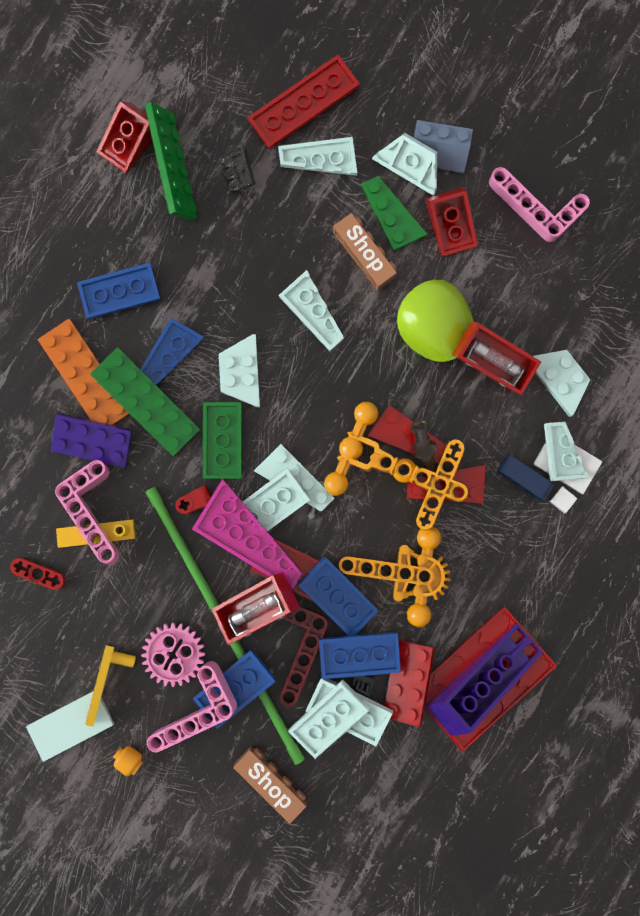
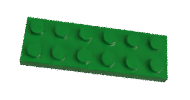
[145,102,197,221]
[90,347,200,456]

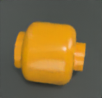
[113,746,143,776]

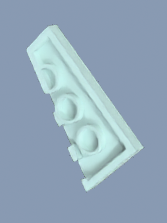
[278,137,357,176]
[279,270,344,351]
[254,444,335,512]

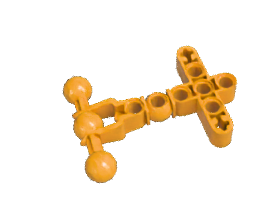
[324,402,468,531]

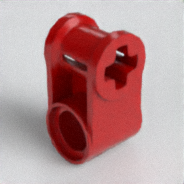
[175,485,212,515]

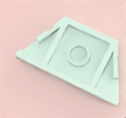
[372,133,438,195]
[219,334,260,408]
[533,350,590,417]

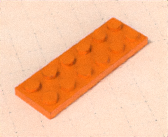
[37,319,130,425]

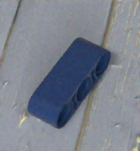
[497,455,554,502]

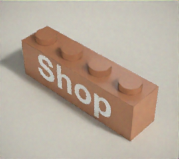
[333,213,397,291]
[233,746,307,824]

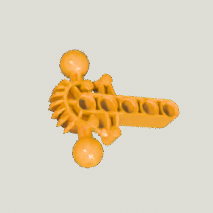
[339,526,450,627]

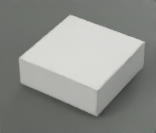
[549,486,577,513]

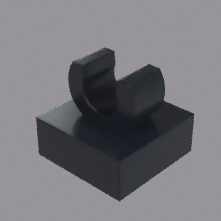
[351,676,374,698]

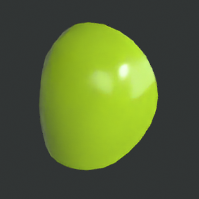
[397,279,474,362]

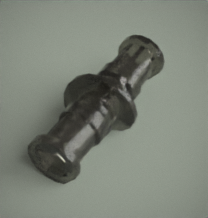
[410,420,438,478]

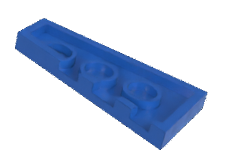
[140,318,204,386]

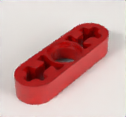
[10,558,66,590]

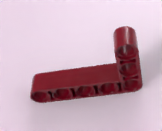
[280,605,327,707]

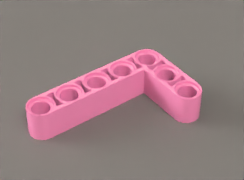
[489,167,590,242]
[55,460,119,565]
[147,661,237,752]

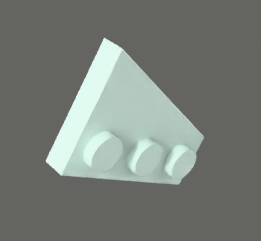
[544,422,590,481]

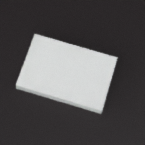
[532,443,602,494]

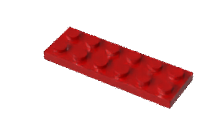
[247,55,360,150]

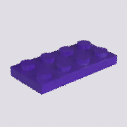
[51,413,133,468]

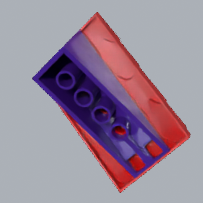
[425,607,557,751]

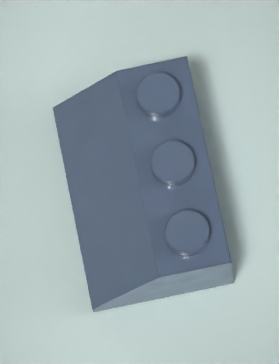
[413,120,473,174]

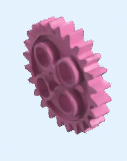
[141,622,206,687]

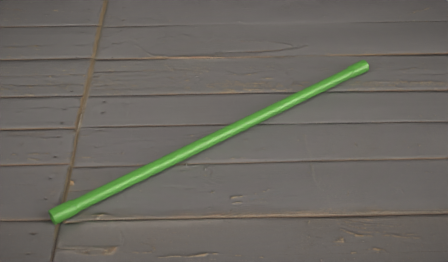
[145,487,305,765]

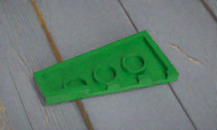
[361,176,428,252]

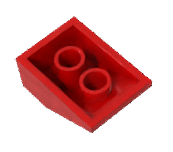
[97,101,153,173]
[425,188,478,256]

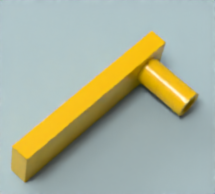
[56,520,136,548]
[85,645,136,727]

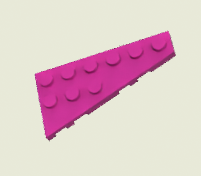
[192,479,302,590]

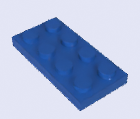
[77,262,161,320]
[297,557,379,636]
[319,632,401,679]
[193,649,277,729]

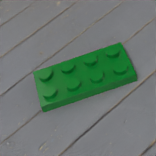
[203,402,242,479]

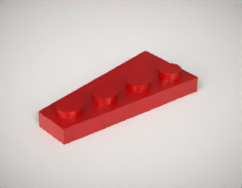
[367,405,447,465]
[406,465,485,503]

